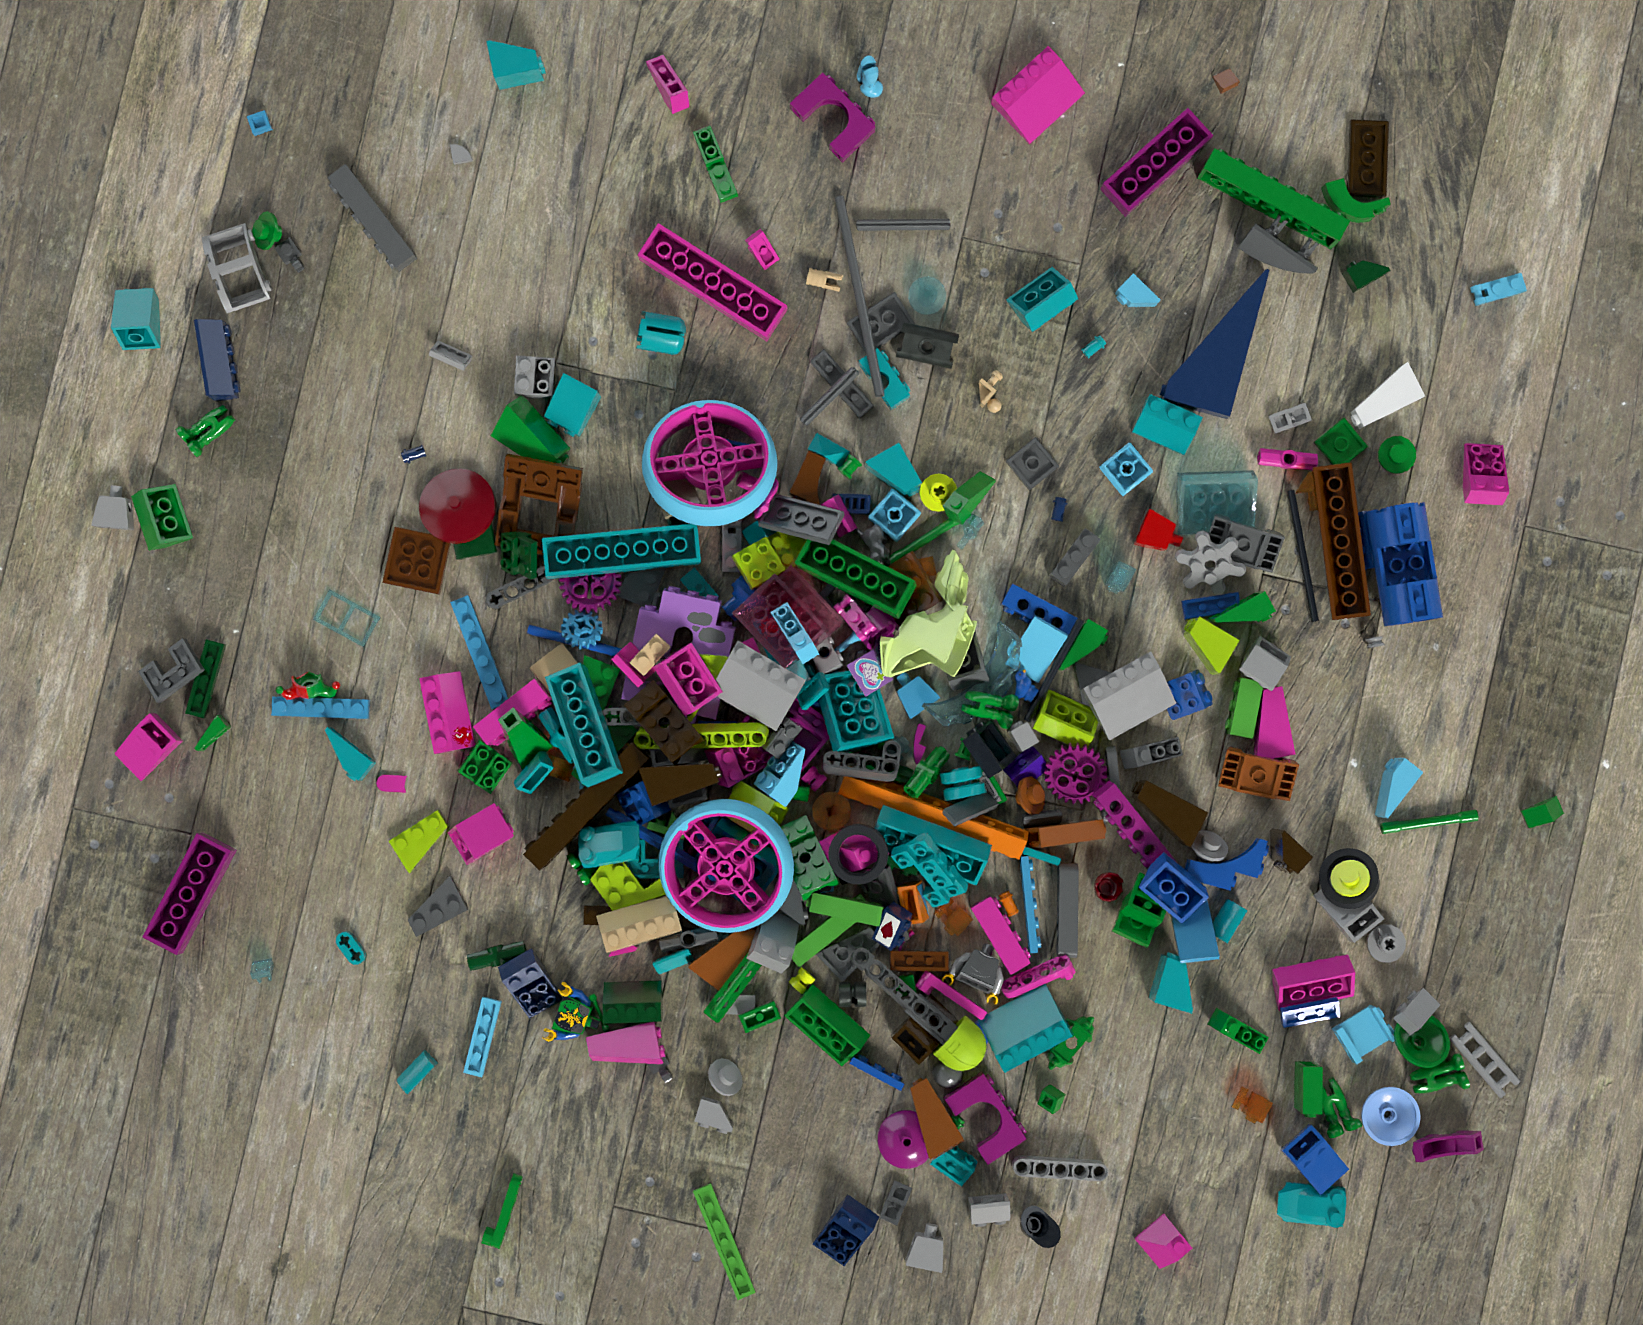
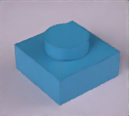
[247,110,273,136]

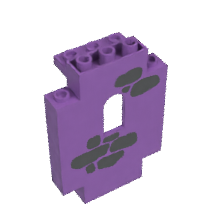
[621,586,736,726]

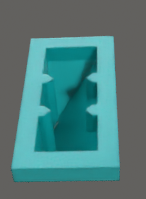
[807,433,850,467]

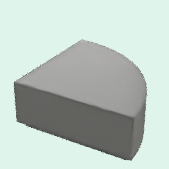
[450,144,473,165]

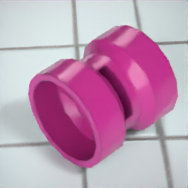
[801,765,827,792]

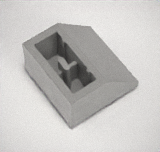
[514,356,555,399]
[1239,636,1291,691]

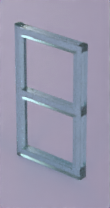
[313,590,381,647]

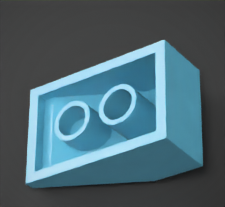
[1375,758,1423,818]

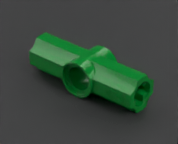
[904,746,950,798]

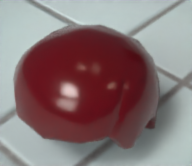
[1094,872,1124,902]

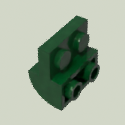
[500,531,537,580]

